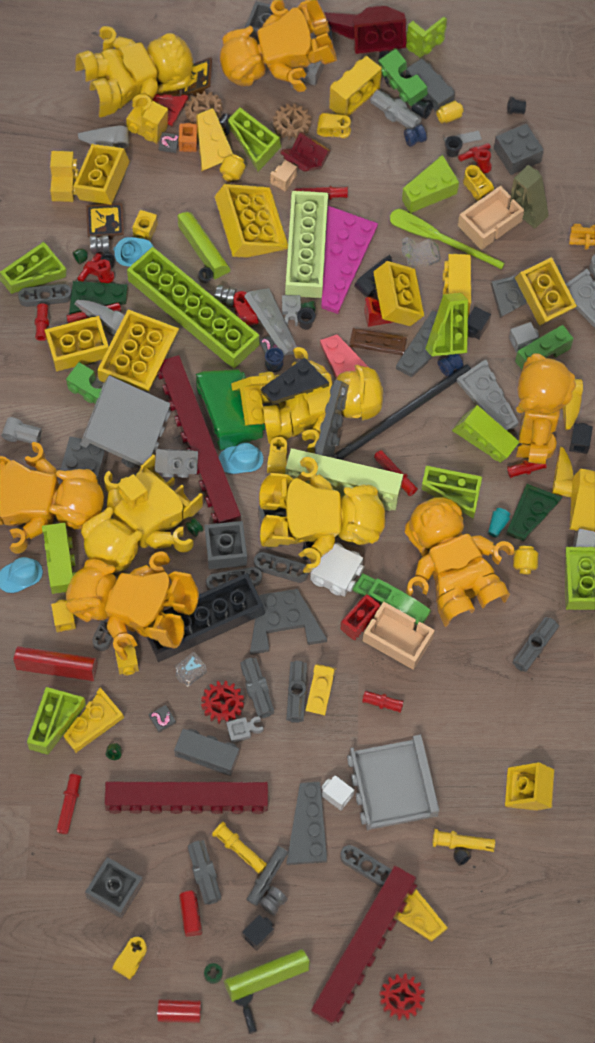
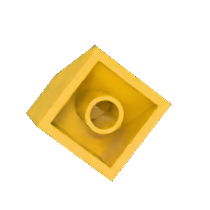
[505,762,554,811]

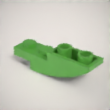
[353,573,431,625]

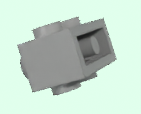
[155,449,198,478]

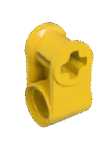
[316,113,351,138]
[463,165,494,201]
[267,437,287,474]
[112,937,147,980]

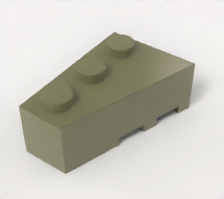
[509,165,549,229]

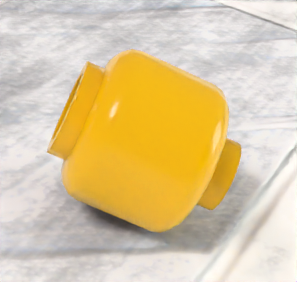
[220,154,246,182]
[513,546,539,574]

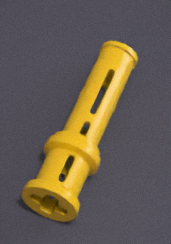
[212,821,267,874]
[432,829,495,852]

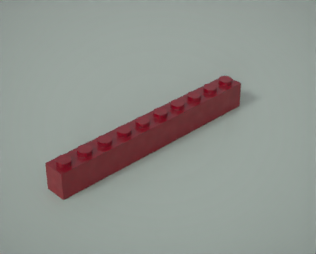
[157,355,241,524]

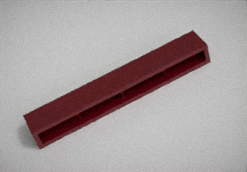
[105,782,268,814]
[311,865,418,1026]

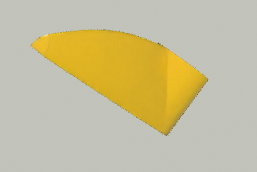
[563,379,583,430]
[552,446,573,498]

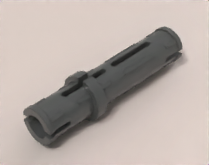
[246,846,289,906]

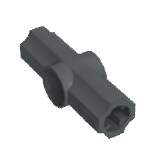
[512,617,559,672]
[240,658,274,718]
[286,661,307,723]
[187,841,221,905]

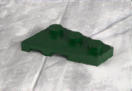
[69,281,128,315]
[506,484,562,541]

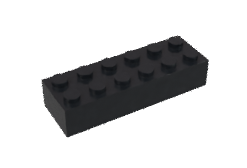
[146,573,265,663]

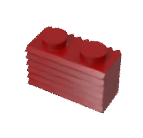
[340,594,380,640]

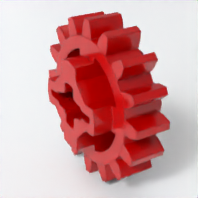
[201,681,244,724]
[379,974,425,1021]

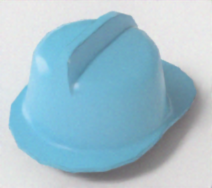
[113,237,154,267]
[219,443,263,474]
[0,557,43,593]

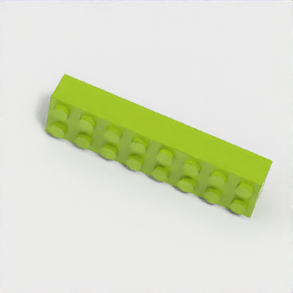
[127,247,259,369]

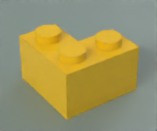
[126,101,168,143]
[50,151,79,202]

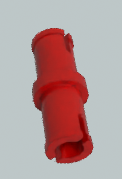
[34,304,49,341]
[507,460,547,478]
[362,691,404,713]

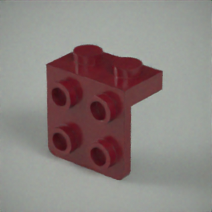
[280,132,331,172]

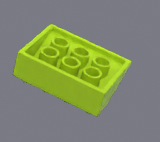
[565,547,595,610]

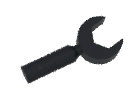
[234,993,257,1034]

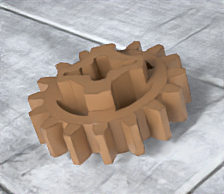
[184,91,223,124]
[273,104,311,140]

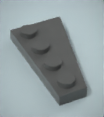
[490,265,565,318]
[396,310,437,377]
[315,380,349,459]
[286,782,327,865]

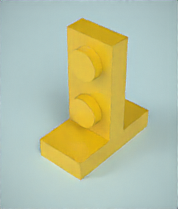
[231,376,268,426]
[306,664,336,715]

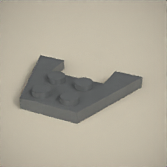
[250,589,327,655]

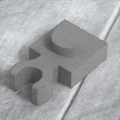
[282,295,301,326]
[226,717,263,743]

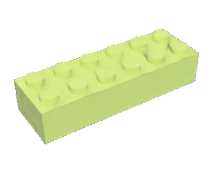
[285,191,328,298]
[285,448,403,511]

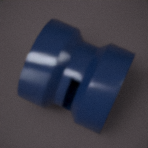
[404,125,427,147]
[265,348,284,373]
[438,354,464,376]

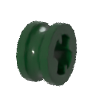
[185,518,204,537]
[204,963,223,984]

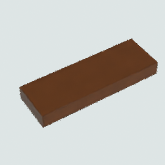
[349,328,407,356]

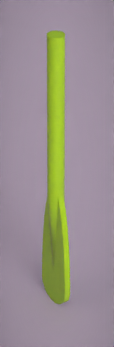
[390,209,505,269]

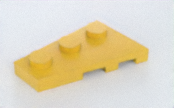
[196,108,233,172]
[63,688,124,753]
[395,889,448,942]

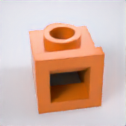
[179,123,198,152]

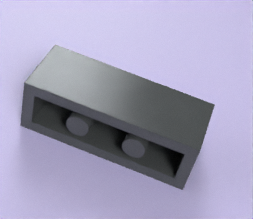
[405,59,455,112]
[174,729,239,776]

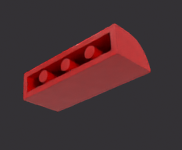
[13,646,98,682]

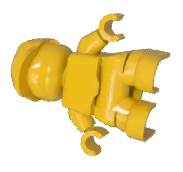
[259,347,383,454]

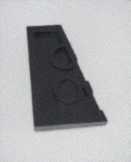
[261,358,329,405]

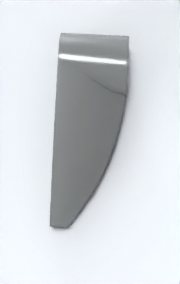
[78,126,129,149]
[75,300,125,335]

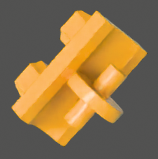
[569,224,595,250]

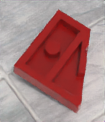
[152,95,189,128]

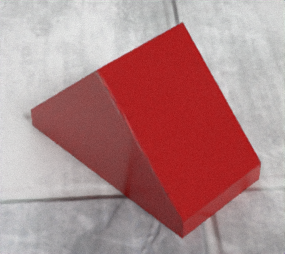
[364,297,394,327]

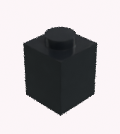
[467,306,491,340]
[569,423,593,454]
[242,914,274,951]

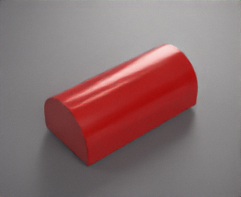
[179,890,202,937]
[158,999,201,1023]

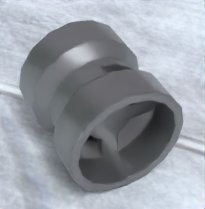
[90,235,109,254]
[215,285,236,306]
[259,886,288,916]

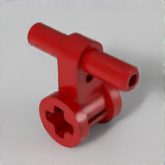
[458,143,492,174]
[77,253,115,283]

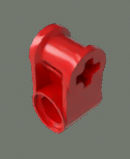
[233,291,258,326]

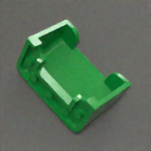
[196,369,265,451]

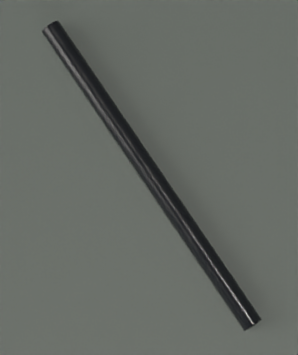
[335,364,471,460]

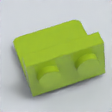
[406,17,447,58]

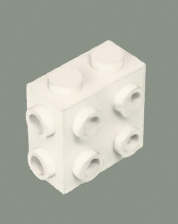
[310,542,364,597]

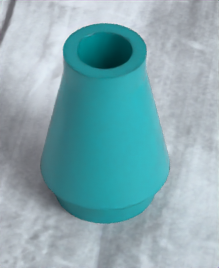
[487,508,510,538]

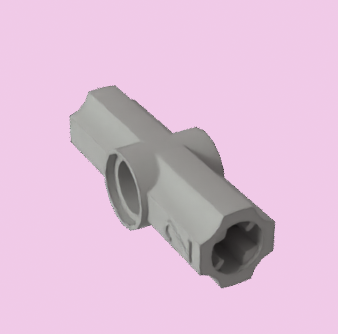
[370,90,421,129]

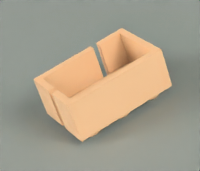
[458,186,524,250]
[363,602,435,670]

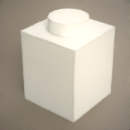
[322,776,354,810]

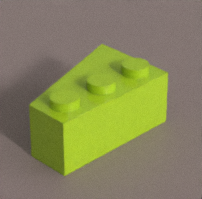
[228,108,281,172]
[402,155,459,213]
[0,242,66,294]
[425,293,468,356]
[451,405,519,463]
[421,466,482,519]
[42,523,76,594]
[27,687,86,755]

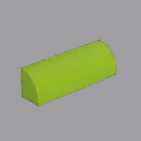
[178,212,230,280]
[224,949,309,1001]

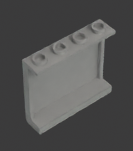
[80,375,171,466]
[347,735,439,830]

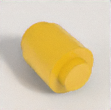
[436,101,464,124]

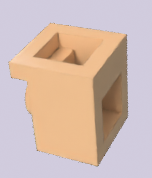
[270,160,297,192]

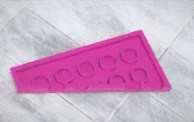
[321,206,378,314]

